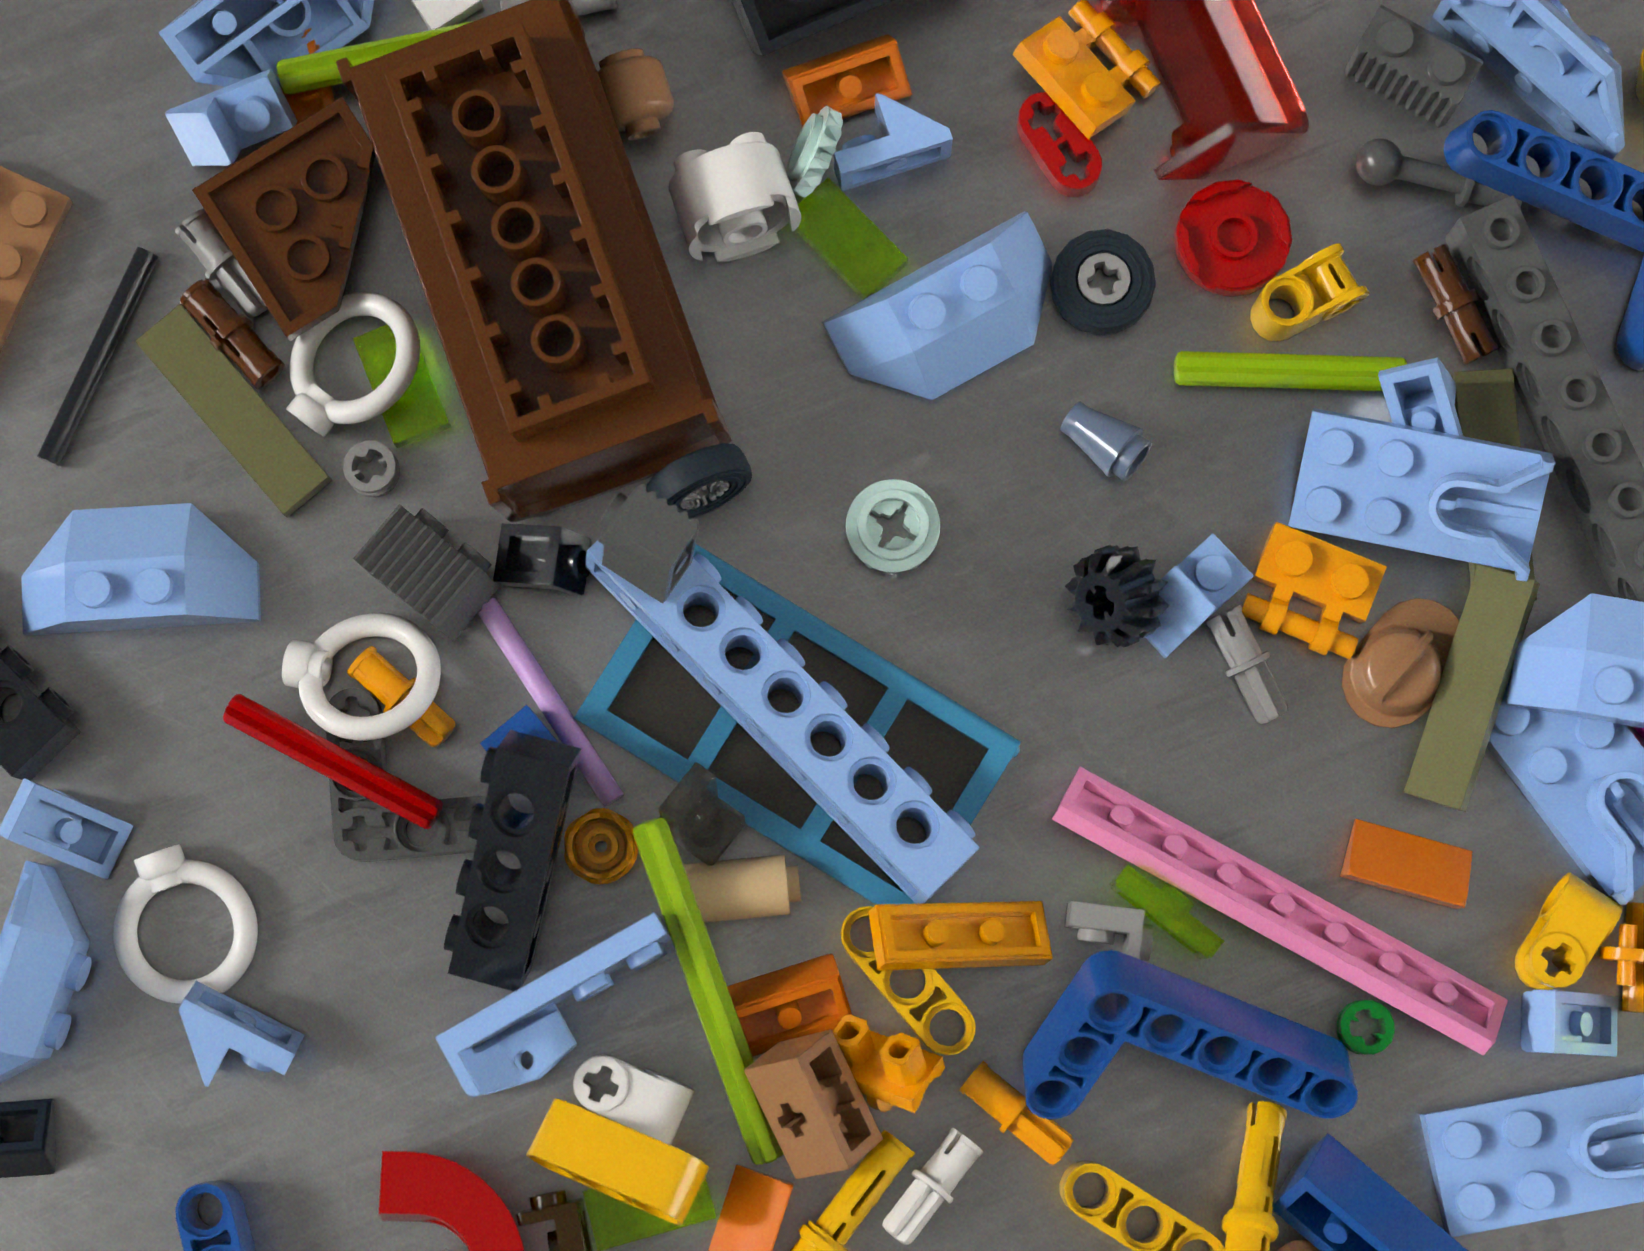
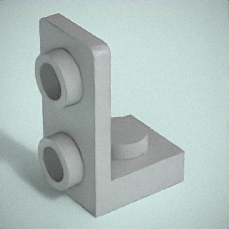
[1065,901,1153,961]

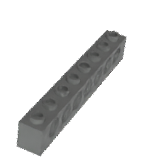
[1445,195,1644,602]

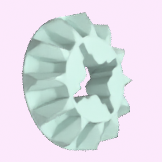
[786,106,843,198]
[846,479,940,575]

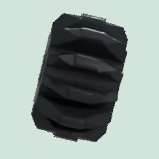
[1065,545,1170,647]

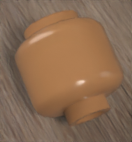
[597,48,674,140]

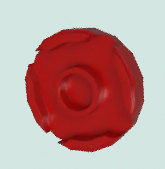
[1174,179,1292,297]

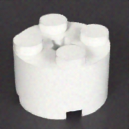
[668,132,802,262]

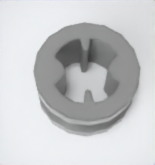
[343,440,400,498]

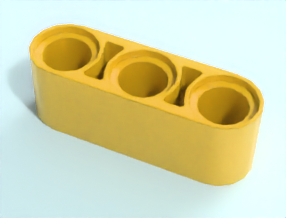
[841,906,976,1056]
[526,1099,709,1225]
[1059,1160,1224,1251]

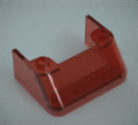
[1099,0,1309,180]

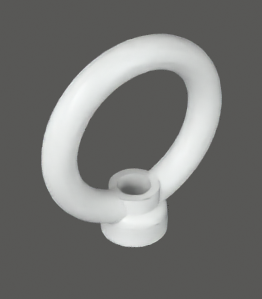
[286,292,420,437]
[282,613,441,741]
[113,844,258,1004]

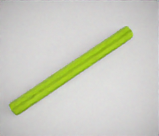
[633,817,784,1165]

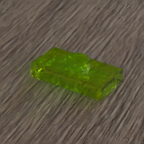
[795,177,908,300]
[353,324,451,448]
[1109,864,1224,960]
[582,1157,717,1251]

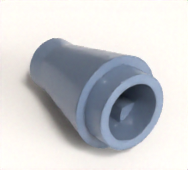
[1060,402,1152,481]

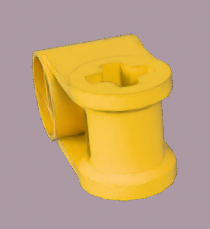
[1250,243,1370,342]
[1515,872,1623,990]

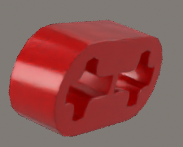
[1017,92,1102,197]

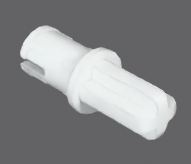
[883,1127,983,1245]

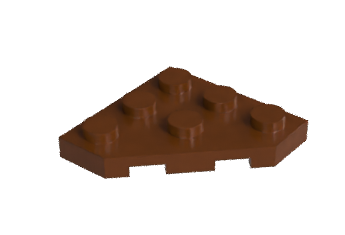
[192,97,376,341]

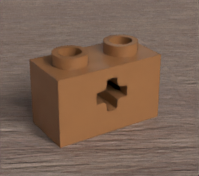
[744,1030,883,1179]

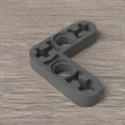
[326,688,486,862]

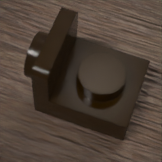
[516,1190,593,1251]

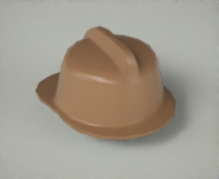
[1342,598,1460,728]

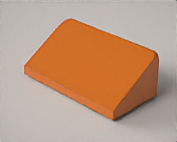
[782,34,913,128]
[1340,819,1473,909]
[727,954,852,1056]
[708,1164,794,1251]

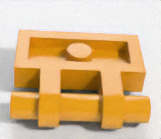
[1013,0,1161,140]
[1241,522,1387,660]

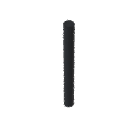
[37,247,159,466]

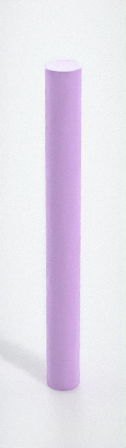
[478,598,624,808]

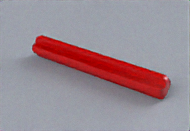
[222,694,443,829]

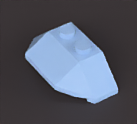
[158,0,374,90]
[1432,0,1625,160]
[822,211,1053,400]
[22,503,261,636]
[1506,593,1644,728]
[0,860,91,1084]

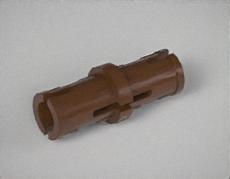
[1413,243,1499,365]
[179,278,285,389]

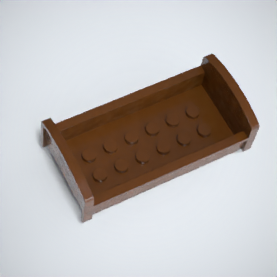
[336,0,732,522]

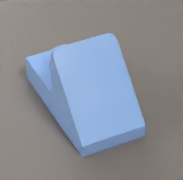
[165,69,297,166]
[834,93,953,192]
[1378,357,1463,436]
[1145,533,1254,658]
[0,778,134,880]
[179,981,305,1087]
[1521,989,1618,1057]

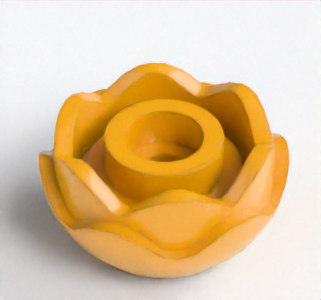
[564,808,638,884]

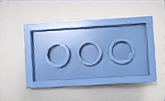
[1288,408,1555,581]
[1487,679,1644,905]
[435,912,671,1097]
[1419,1073,1644,1237]

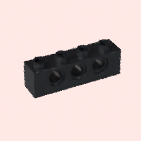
[0,645,81,780]
[444,730,581,992]

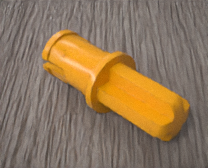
[347,645,456,748]
[959,1061,1074,1165]

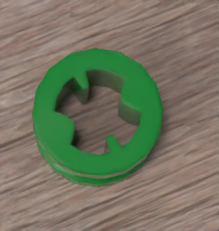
[1335,1000,1395,1055]

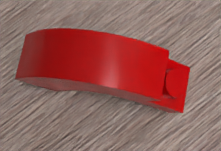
[378,1151,524,1251]

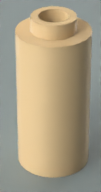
[683,854,801,923]

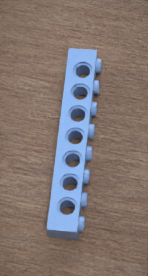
[585,540,980,904]

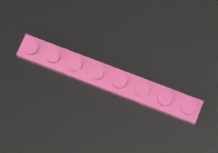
[1052,767,1508,1056]

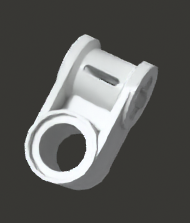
[573,1054,695,1145]

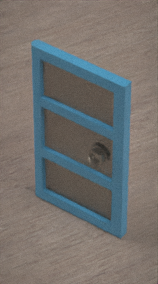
[574,544,1021,905]

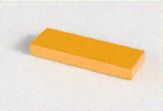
[868,901,1053,970]

